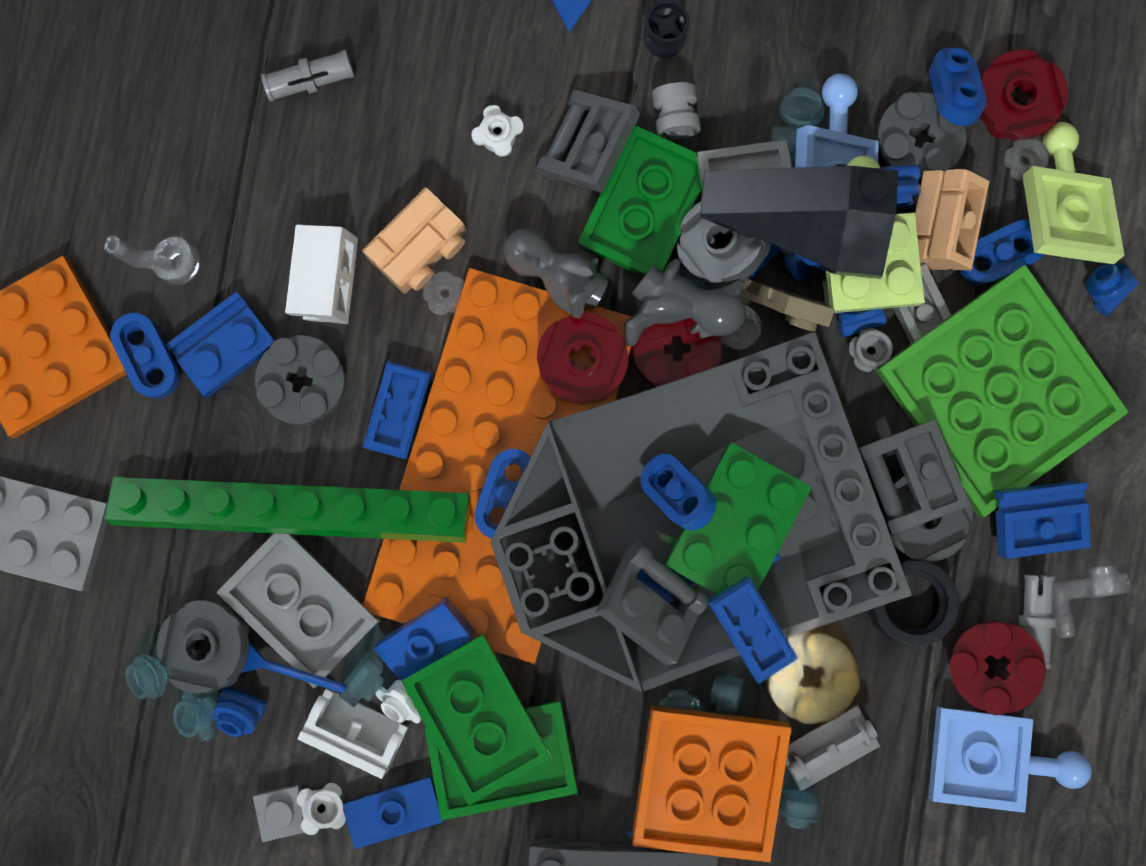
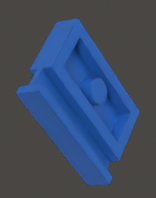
[165,291,275,398]
[995,480,1091,559]

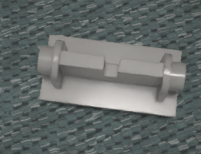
[786,705,880,791]

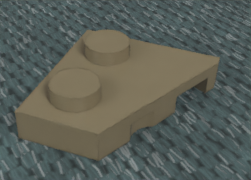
[741,278,835,332]

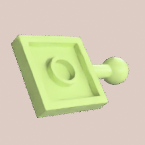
[1023,122,1125,264]
[826,156,925,313]

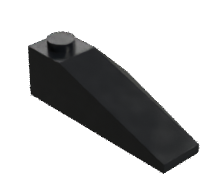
[700,166,898,279]

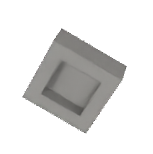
[253,783,304,842]

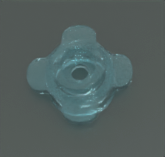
[173,692,217,741]

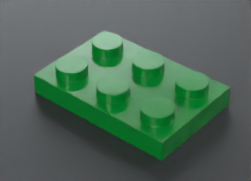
[577,125,701,277]
[664,443,812,595]
[401,634,552,806]
[424,700,578,821]

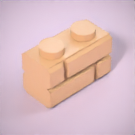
[914,169,989,270]
[362,187,466,294]

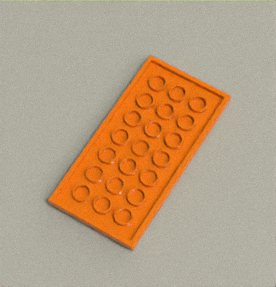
[363,268,631,664]

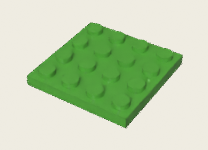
[875,265,1129,517]

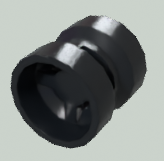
[644,0,689,58]

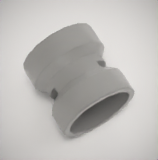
[652,82,701,140]

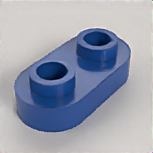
[929,47,987,126]
[959,220,1044,286]
[110,313,180,399]
[475,449,531,538]
[641,454,716,531]

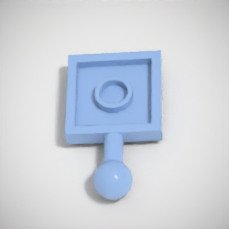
[795,73,879,168]
[928,706,1092,813]

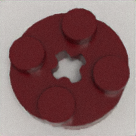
[980,50,1068,141]
[537,312,629,405]
[632,318,722,388]
[949,621,1047,715]

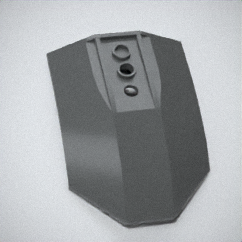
[491,332,912,693]

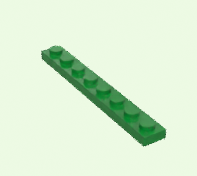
[104,477,471,543]

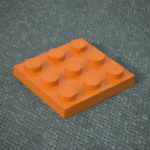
[0,255,127,438]
[631,705,792,862]

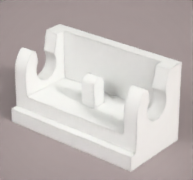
[285,225,358,324]
[298,688,409,779]

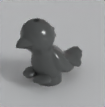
[503,228,608,318]
[624,258,746,347]

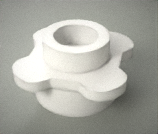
[472,105,523,157]
[375,680,422,723]
[296,783,346,835]

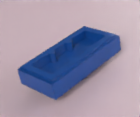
[363,361,432,460]
[707,576,799,684]
[374,597,475,681]
[343,775,444,850]

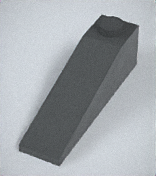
[528,836,718,866]

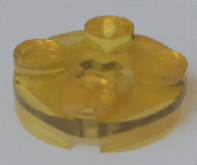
[766,631,860,724]

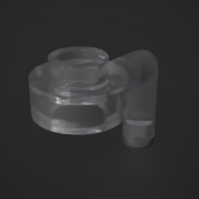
[104,236,200,285]
[1052,565,1131,638]

